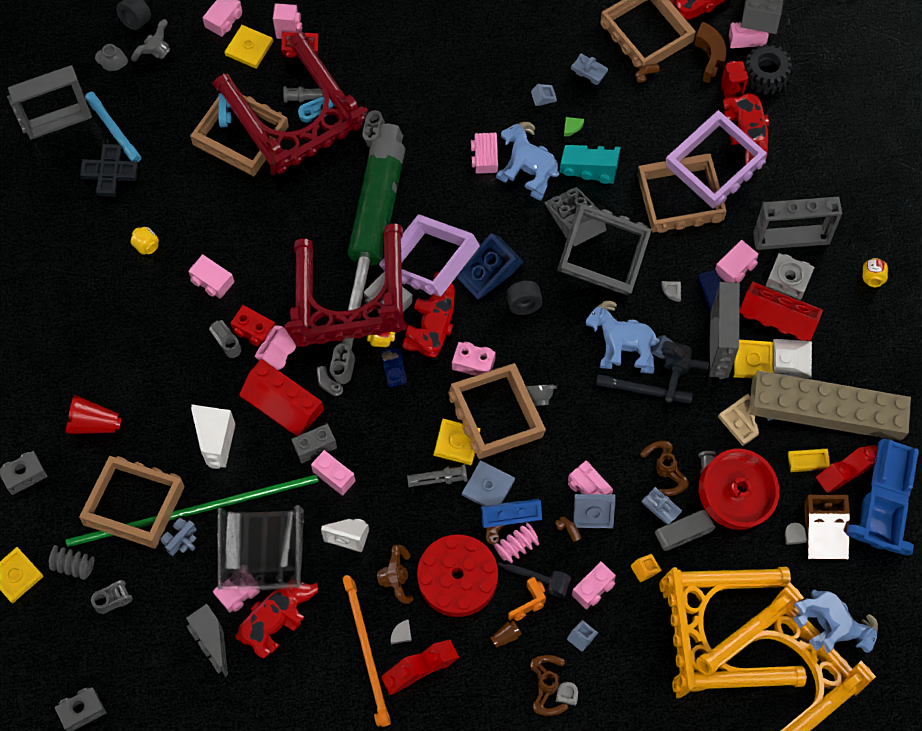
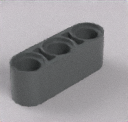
[655,510,715,551]

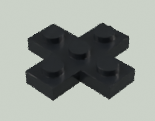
[80,144,138,197]

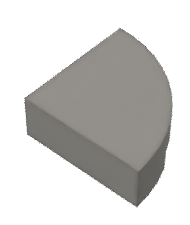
[661,281,681,302]
[391,620,411,644]

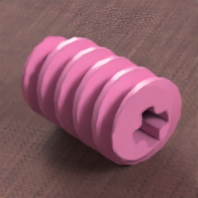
[494,522,539,563]

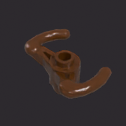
[640,441,689,496]
[377,544,414,604]
[530,655,568,716]

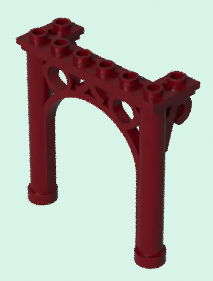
[213,32,368,176]
[285,224,407,347]

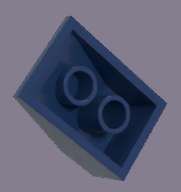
[456,233,524,300]

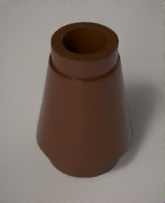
[491,620,522,648]

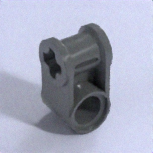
[91,580,133,614]

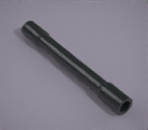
[596,374,693,404]

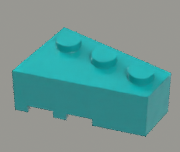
[560,145,620,184]

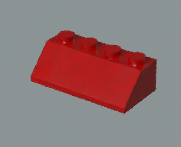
[739,282,823,341]
[239,359,324,437]

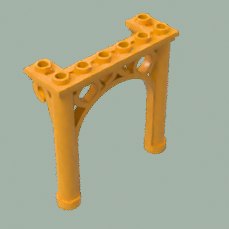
[660,567,806,698]
[696,583,876,731]

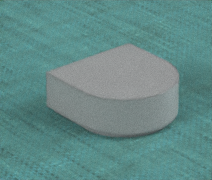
[785,523,807,545]
[556,682,578,706]

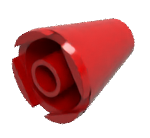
[66,395,122,434]

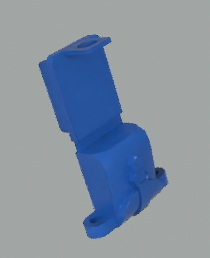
[846,439,919,555]

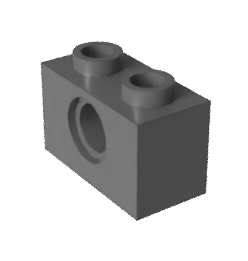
[292,424,337,464]
[0,451,48,495]
[55,687,106,731]

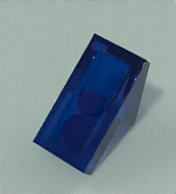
[380,347,407,387]

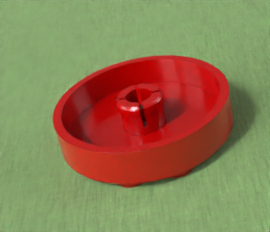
[699,449,779,530]
[417,535,498,617]

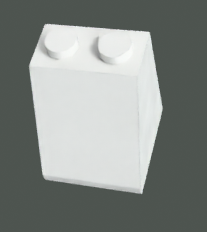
[191,405,235,469]

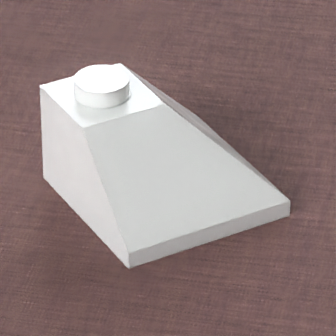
[773,339,812,378]
[321,519,369,552]

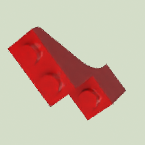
[816,445,878,493]
[381,640,459,695]

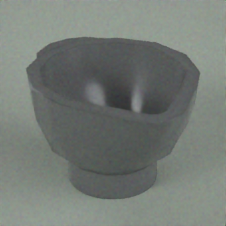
[95,44,128,71]
[526,384,557,406]

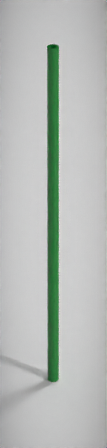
[66,474,319,547]

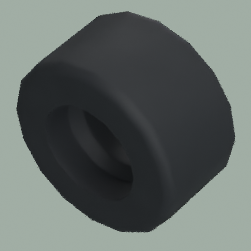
[116,0,151,30]
[506,281,542,315]

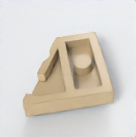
[718,394,759,446]

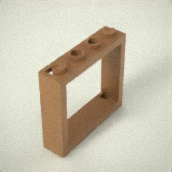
[601,0,696,69]
[190,95,289,176]
[637,154,727,233]
[448,363,546,459]
[79,456,184,549]

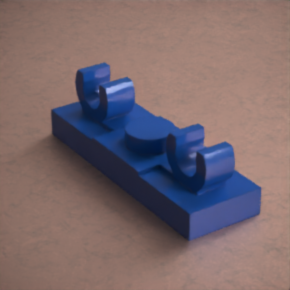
[481,499,542,528]

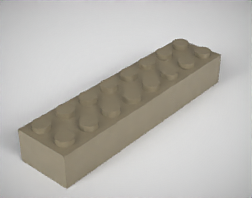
[749,370,911,441]

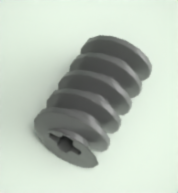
[49,545,94,580]

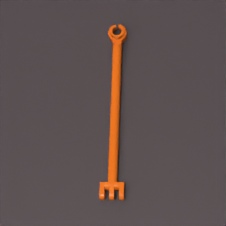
[343,575,391,727]

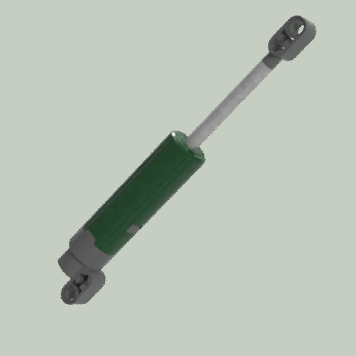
[330,110,405,384]

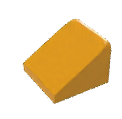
[631,554,662,582]

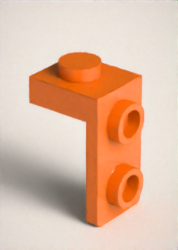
[508,577,546,621]

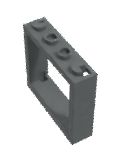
[7,65,92,140]
[753,197,842,250]
[557,203,652,295]
[709,282,740,379]

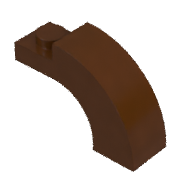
[694,22,726,83]

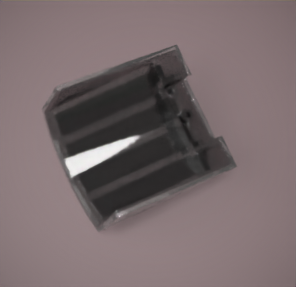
[218,505,304,590]

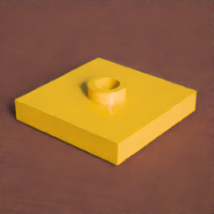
[225,25,273,69]
[734,340,774,379]
[434,419,480,465]
[0,547,44,604]

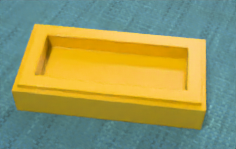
[788,449,830,472]

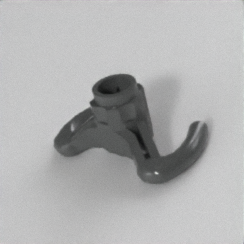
[131,19,170,62]

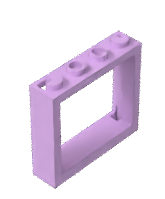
[665,110,767,208]
[379,214,480,297]

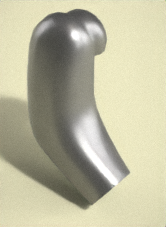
[317,366,343,396]

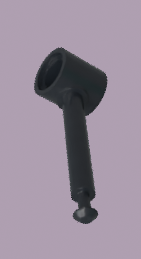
[497,560,572,598]

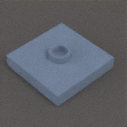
[462,460,515,506]
[573,494,615,528]

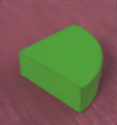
[564,117,584,136]

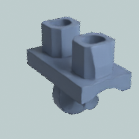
[571,54,608,85]
[642,487,682,525]
[160,518,197,556]

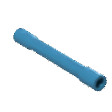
[85,92,141,162]

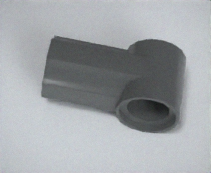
[209,320,241,358]

